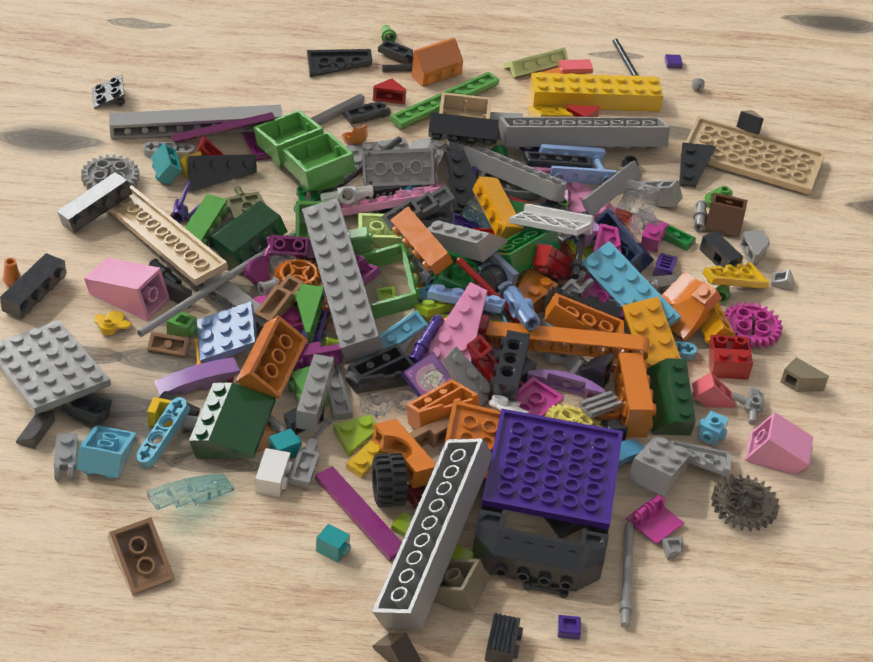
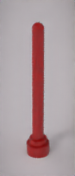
[456,258,521,324]

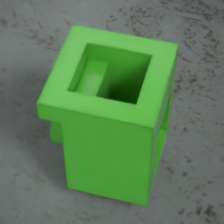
[166,311,198,338]

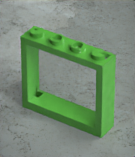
[359,242,422,319]

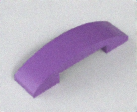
[526,369,605,400]

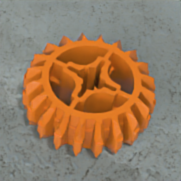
[273,257,323,286]

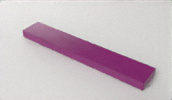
[172,112,275,142]
[315,466,402,562]

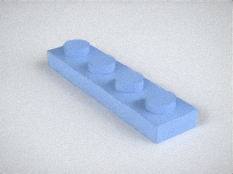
[427,284,506,314]

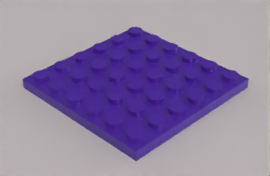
[481,408,623,530]

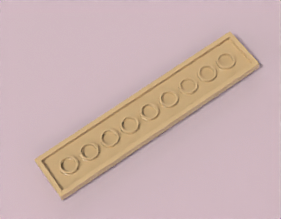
[108,185,228,286]

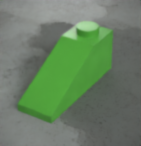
[295,284,326,344]

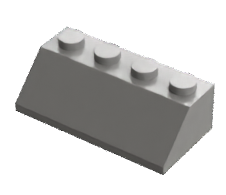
[427,221,507,262]

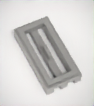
[579,391,623,419]

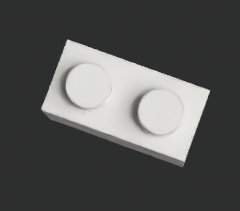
[255,448,293,497]

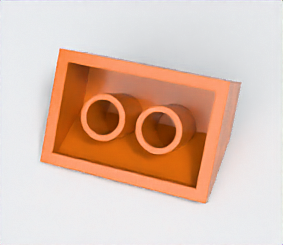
[412,37,463,87]

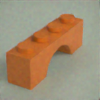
[372,419,436,488]

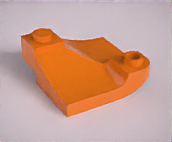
[661,271,722,342]

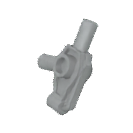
[731,387,764,425]

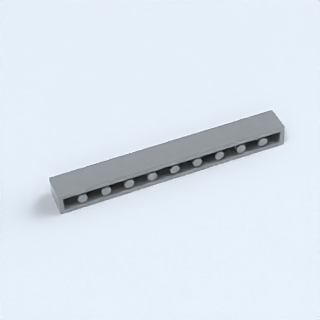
[109,104,283,139]

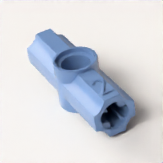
[503,286,540,331]

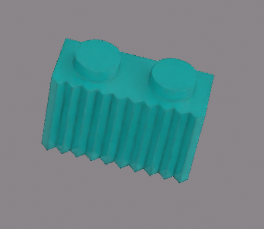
[151,143,183,185]

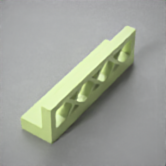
[503,47,568,77]

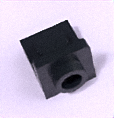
[600,419,628,441]

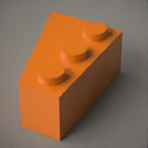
[507,268,558,321]
[406,379,479,429]

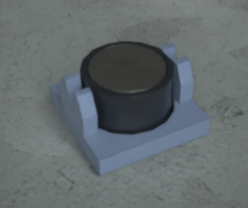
[478,252,519,302]

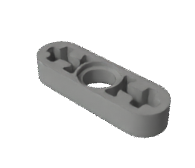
[144,142,194,159]

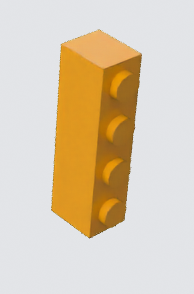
[472,176,524,239]

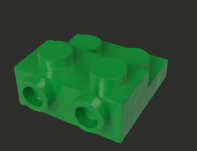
[431,249,479,291]

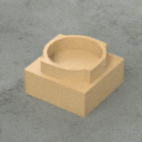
[439,92,492,145]

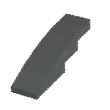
[381,185,456,231]

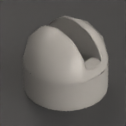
[692,78,705,92]

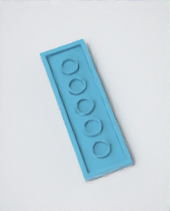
[582,241,681,327]

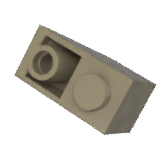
[781,357,829,392]

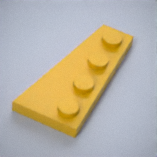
[702,262,770,289]

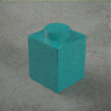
[269,428,302,460]
[316,523,351,563]

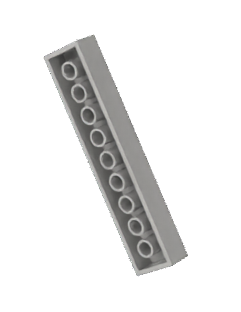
[498,117,670,149]
[302,198,384,362]
[372,439,493,630]

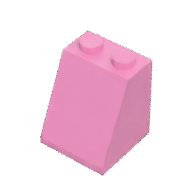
[745,412,813,475]

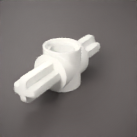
[321,185,374,204]

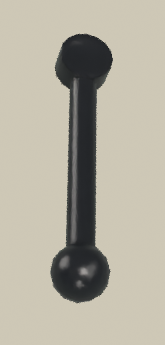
[523,582,569,598]

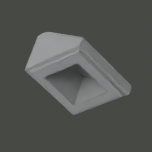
[771,270,794,291]

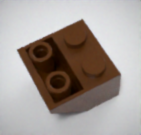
[705,192,748,237]

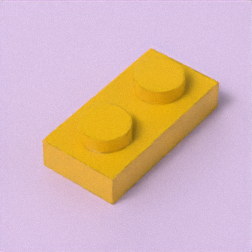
[346,440,388,479]

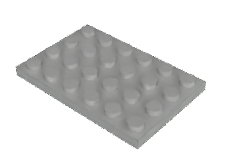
[0,320,111,415]

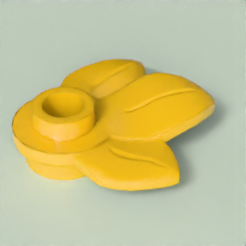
[94,311,132,335]

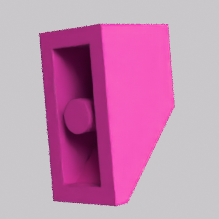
[641,218,669,253]

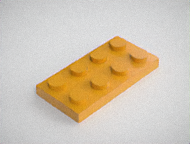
[622,297,681,368]

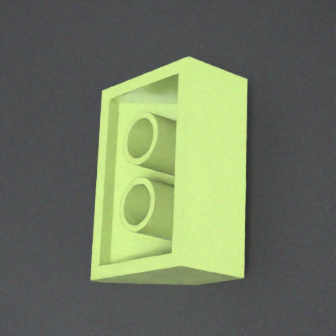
[358,213,413,255]

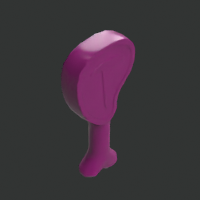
[245,237,271,286]

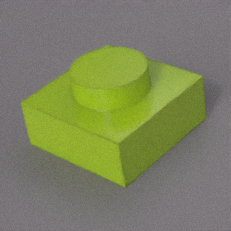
[376,286,396,302]

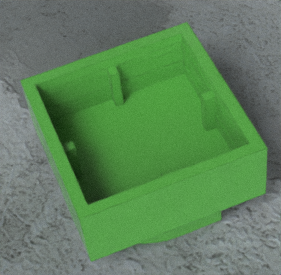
[254,110,324,168]
[282,131,356,192]

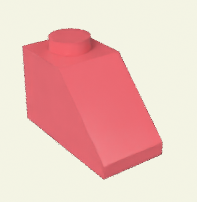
[692,372,736,408]

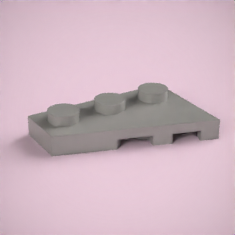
[442,346,490,406]

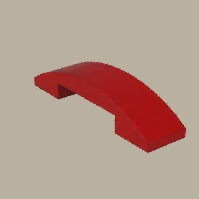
[466,334,524,388]

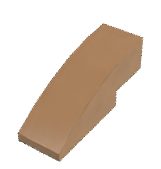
[255,274,304,322]

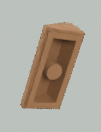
[147,332,191,357]

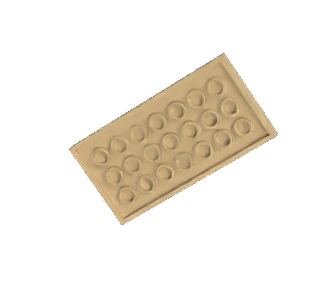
[680,116,825,195]

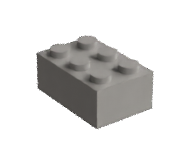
[627,436,692,497]

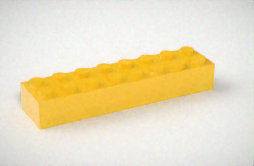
[529,72,664,112]

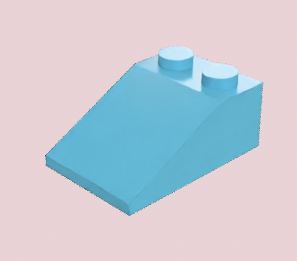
[77,425,136,479]

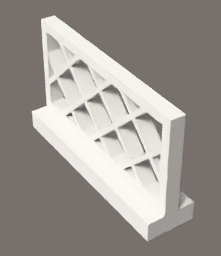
[509,204,594,236]

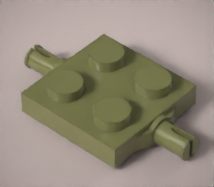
[225,186,265,218]

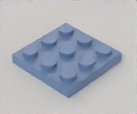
[197,302,257,363]

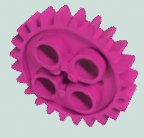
[724,301,783,349]

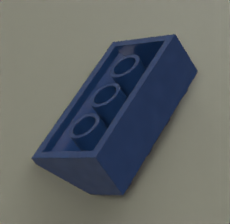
[593,208,654,273]

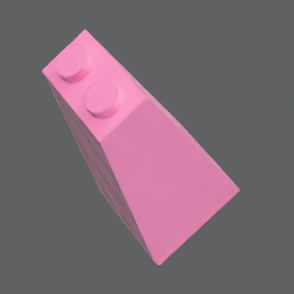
[84,258,170,321]

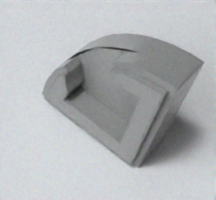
[661,537,683,560]

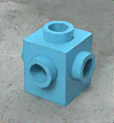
[697,411,729,447]

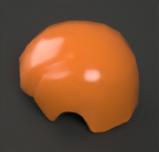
[342,124,368,145]

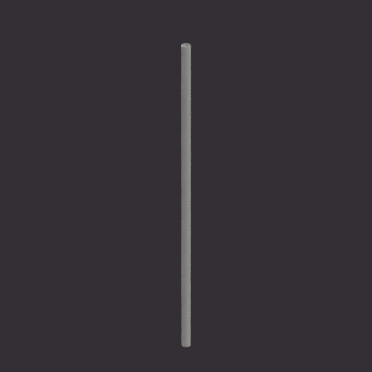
[137,230,295,337]

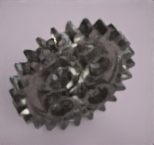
[711,474,780,532]

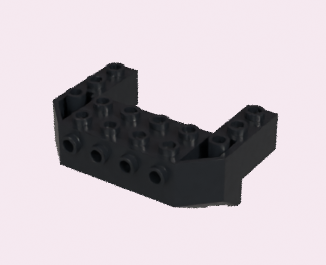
[472,505,609,592]

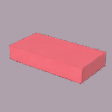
[558,59,593,74]

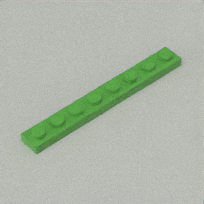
[390,72,500,129]

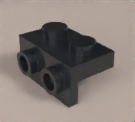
[61,392,112,425]

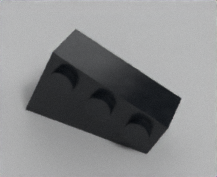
[345,343,414,394]

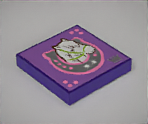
[401,352,451,397]

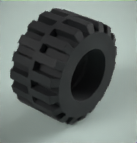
[372,453,408,508]

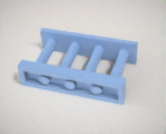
[539,144,616,185]

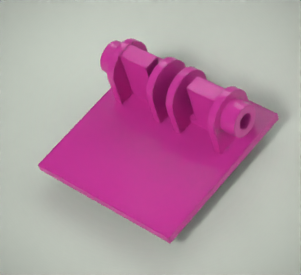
[625,495,684,544]

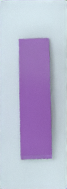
[154,357,240,395]

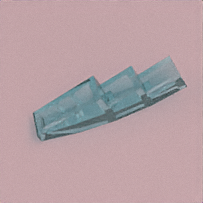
[147,474,234,510]

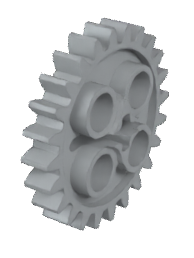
[81,154,140,190]

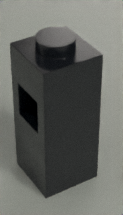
[699,231,743,268]

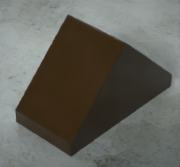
[373,633,421,662]

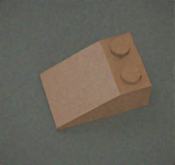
[108,517,175,595]

